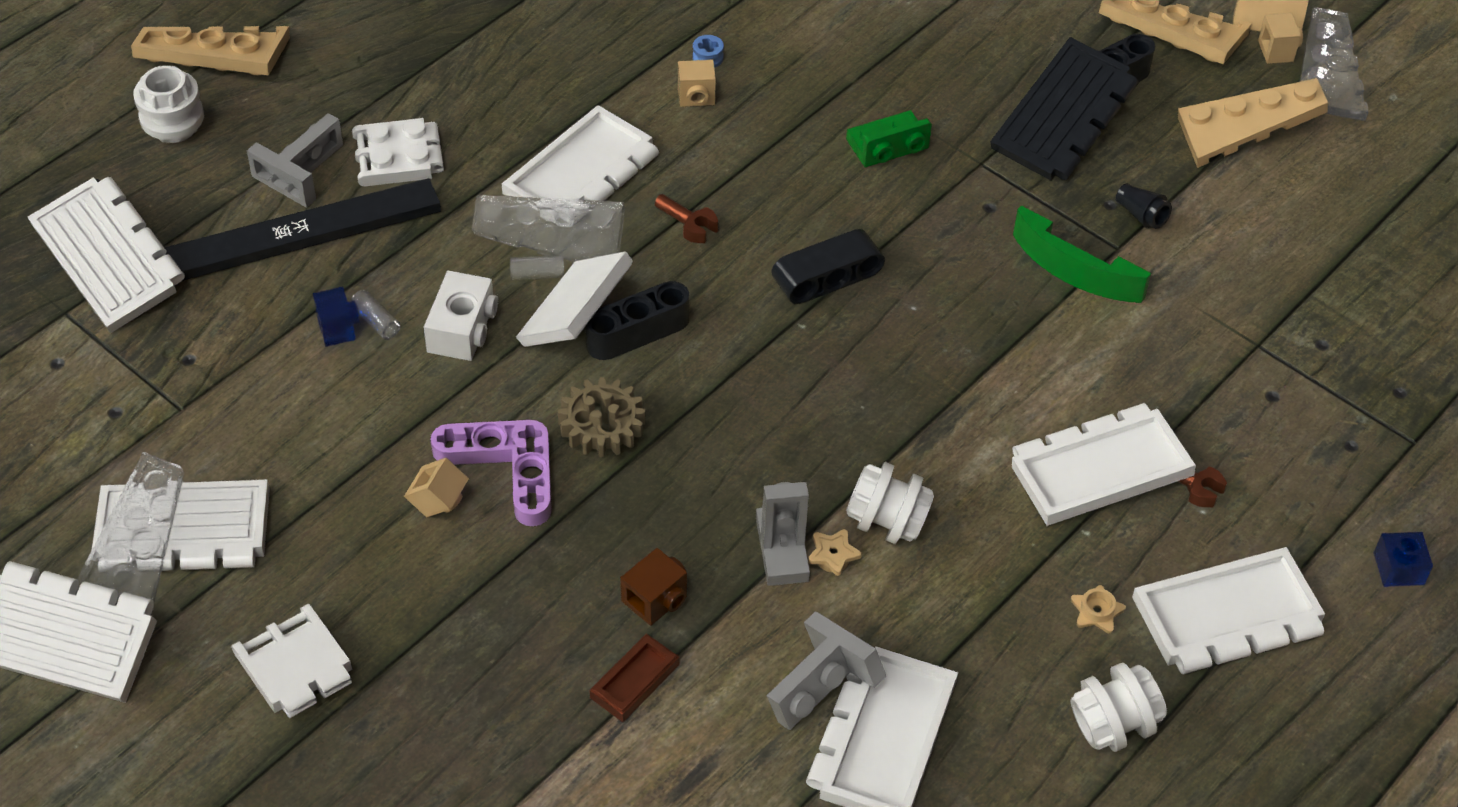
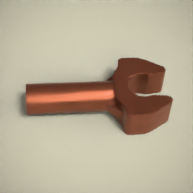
[655,194,718,244]
[1178,466,1227,508]

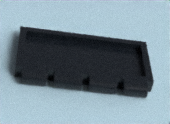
[990,37,1139,181]

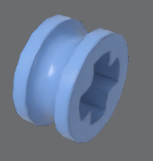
[693,35,724,68]

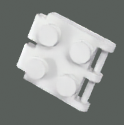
[352,118,444,187]
[231,604,352,718]

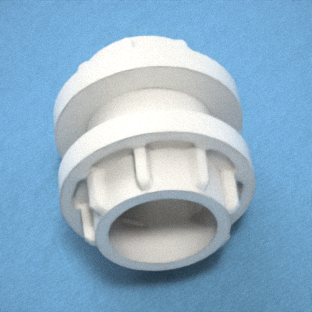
[133,66,204,143]
[846,462,934,544]
[1071,663,1167,752]

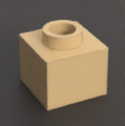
[1258,13,1303,64]
[678,60,716,107]
[404,458,469,517]

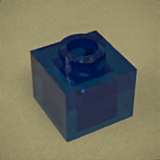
[313,287,360,347]
[1373,532,1433,587]

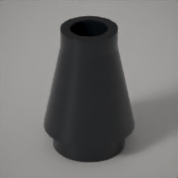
[1116,183,1172,229]

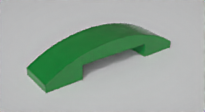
[1013,205,1151,303]

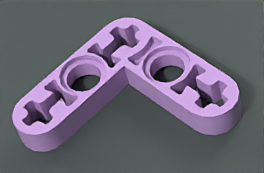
[430,420,551,526]

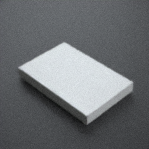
[516,251,633,347]

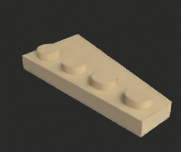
[1099,0,1252,64]
[131,26,290,76]

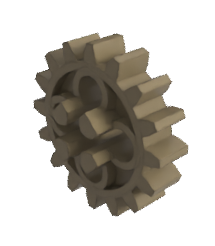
[558,377,645,457]

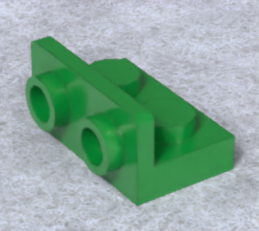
[846,110,932,167]

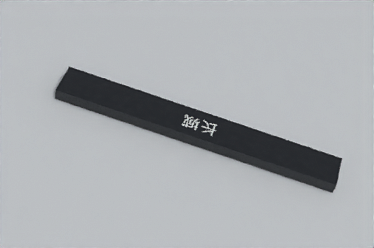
[164,178,441,281]

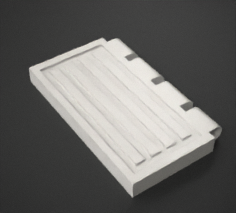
[502,105,659,228]
[28,177,185,334]
[1012,403,1196,526]
[91,480,270,573]
[1132,547,1325,674]
[0,561,157,703]
[806,646,958,807]

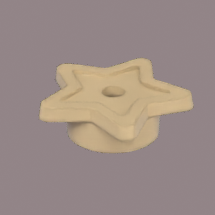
[808,529,862,576]
[1071,585,1126,633]

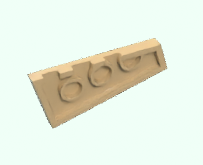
[1178,78,1328,168]

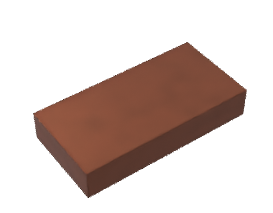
[589,633,680,722]

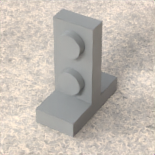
[247,113,343,208]
[756,482,810,586]
[766,611,886,730]

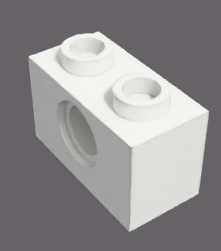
[424,270,498,361]

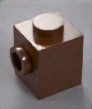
[620,548,687,626]

